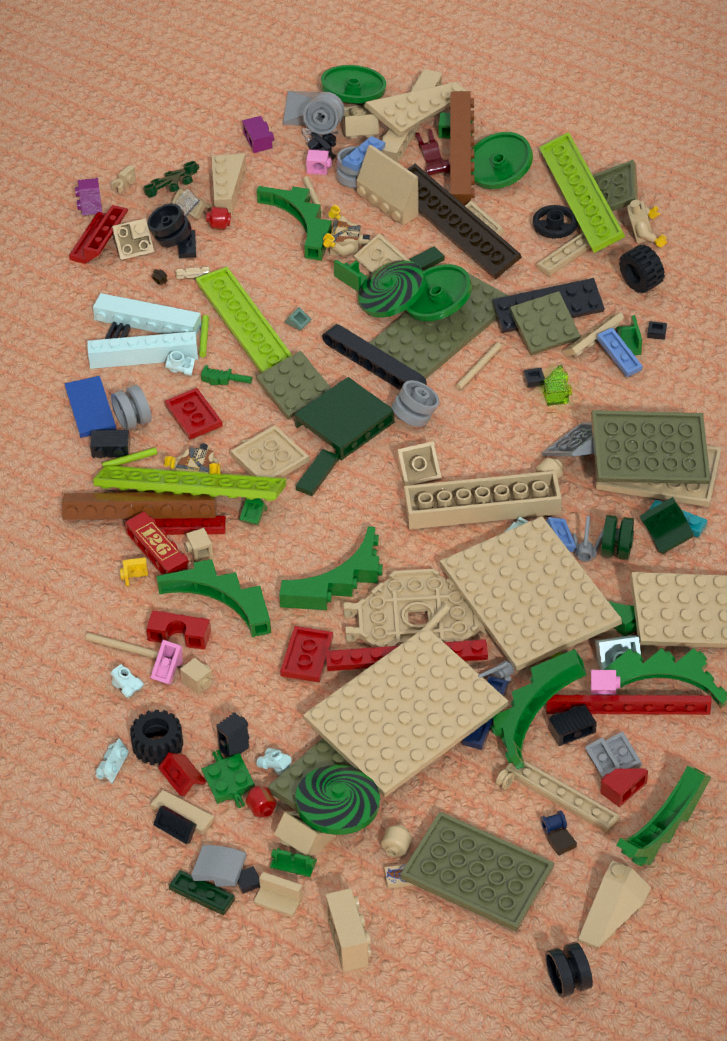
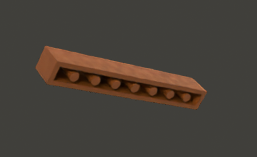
[450,91,475,205]
[62,492,217,520]

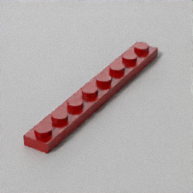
[326,639,488,671]
[546,694,712,715]

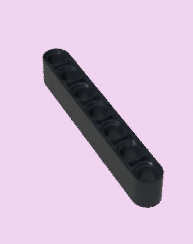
[322,324,427,390]

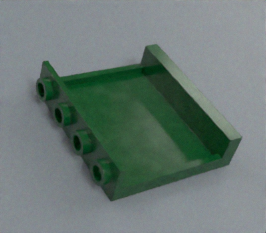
[295,377,395,461]

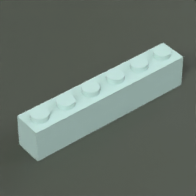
[93,293,201,336]
[87,331,198,369]

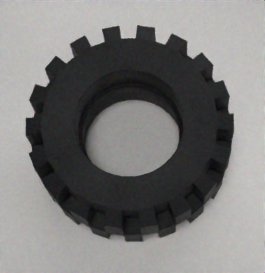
[619,244,665,293]
[130,710,183,766]

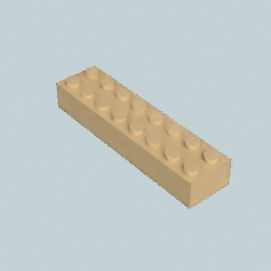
[404,471,562,529]

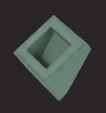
[285,307,312,331]

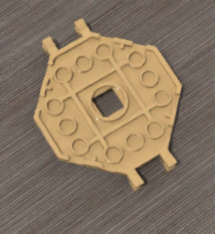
[344,569,489,647]

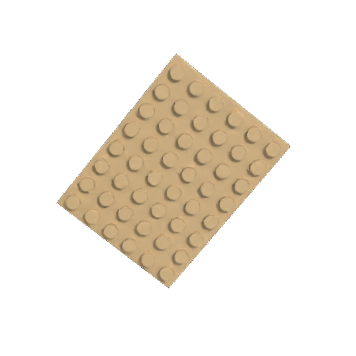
[440,516,622,671]
[303,627,509,797]

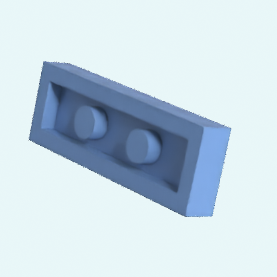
[342,136,385,171]
[597,327,643,377]

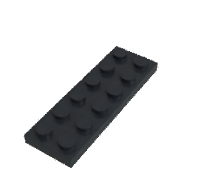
[492,278,605,333]

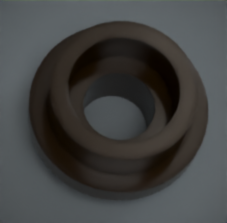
[151,269,168,285]

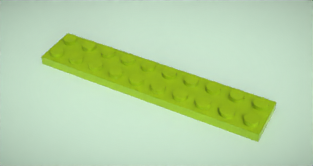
[539,132,625,253]
[196,267,292,373]
[93,465,286,501]

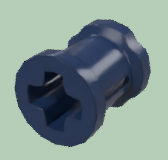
[540,810,567,835]

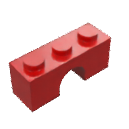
[146,610,211,650]

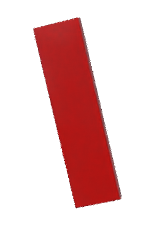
[154,516,226,535]

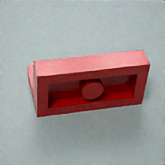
[158,753,207,796]

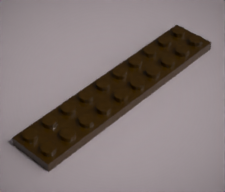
[407,163,522,279]

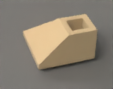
[112,218,154,260]

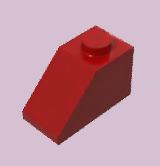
[601,768,648,807]

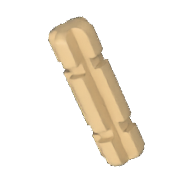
[176,266,210,279]

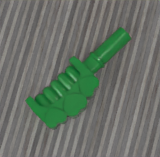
[201,365,253,386]

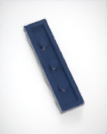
[462,676,508,750]

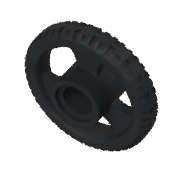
[533,205,578,239]

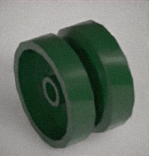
[601,515,634,560]

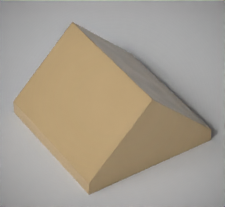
[397,441,442,486]

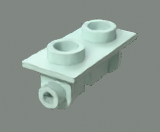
[95,738,129,783]

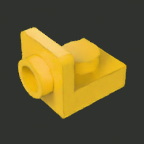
[120,557,148,586]

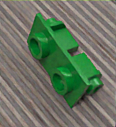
[270,848,317,877]

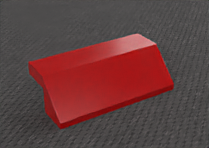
[69,205,128,264]

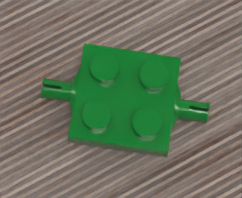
[202,750,255,808]

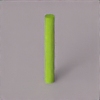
[199,315,209,357]
[102,447,157,468]

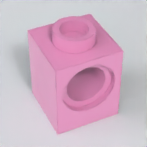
[306,150,332,175]
[591,670,620,695]

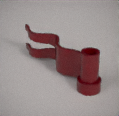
[416,129,450,175]

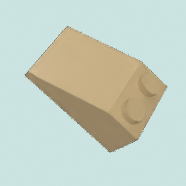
[341,105,379,139]

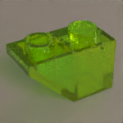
[544,365,572,406]

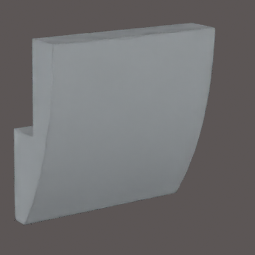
[585,731,643,777]
[191,845,247,887]

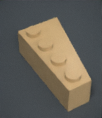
[212,153,246,215]

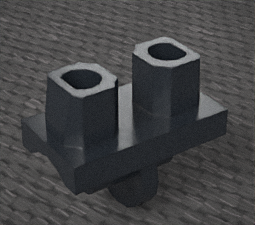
[307,132,336,160]

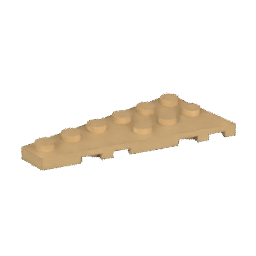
[364,82,466,137]

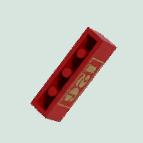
[125,511,189,575]

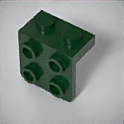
[640,497,694,554]

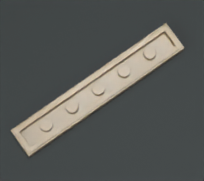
[536,219,621,277]
[504,761,620,834]

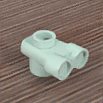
[165,351,195,376]
[110,664,144,698]
[257,748,291,775]

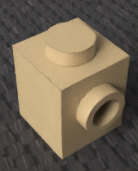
[184,528,213,562]
[180,658,213,694]

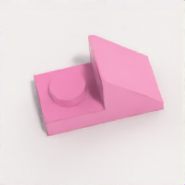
[150,640,183,685]

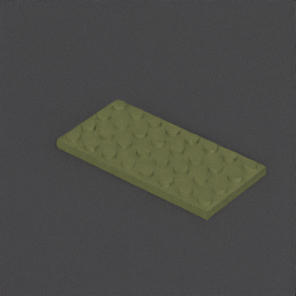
[370,272,509,379]

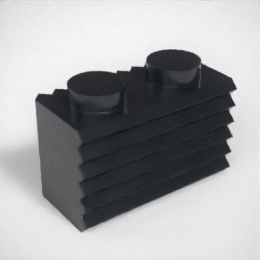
[90,430,130,458]
[548,704,597,746]
[216,713,250,758]

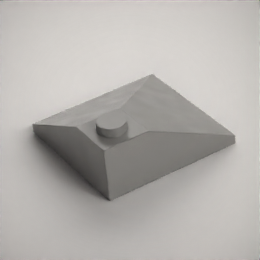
[283,91,320,126]
[542,422,594,456]

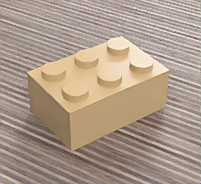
[326,888,371,972]

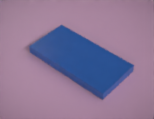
[64,376,116,438]

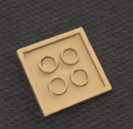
[230,425,309,478]

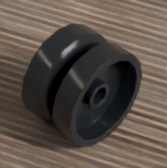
[147,203,192,248]
[545,941,593,998]

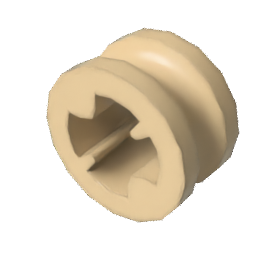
[496,769,515,790]

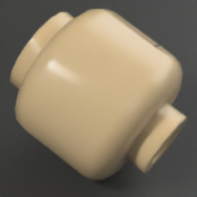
[536,457,563,480]
[381,825,412,857]

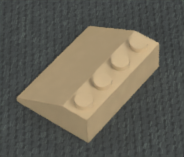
[357,145,419,226]

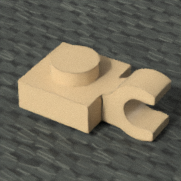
[111,165,136,193]

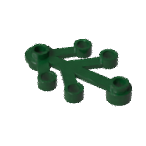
[143,161,200,198]

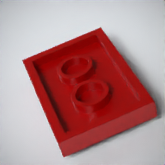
[164,388,223,440]
[280,626,334,683]

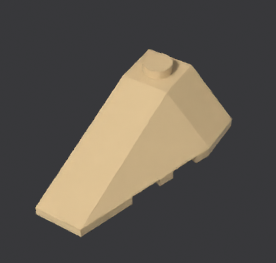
[578,861,651,949]

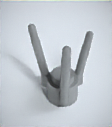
[572,515,604,561]
[478,660,514,683]

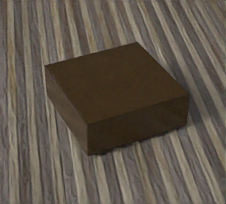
[547,828,577,856]

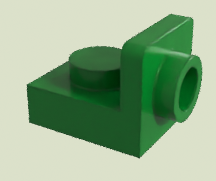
[240,498,268,526]

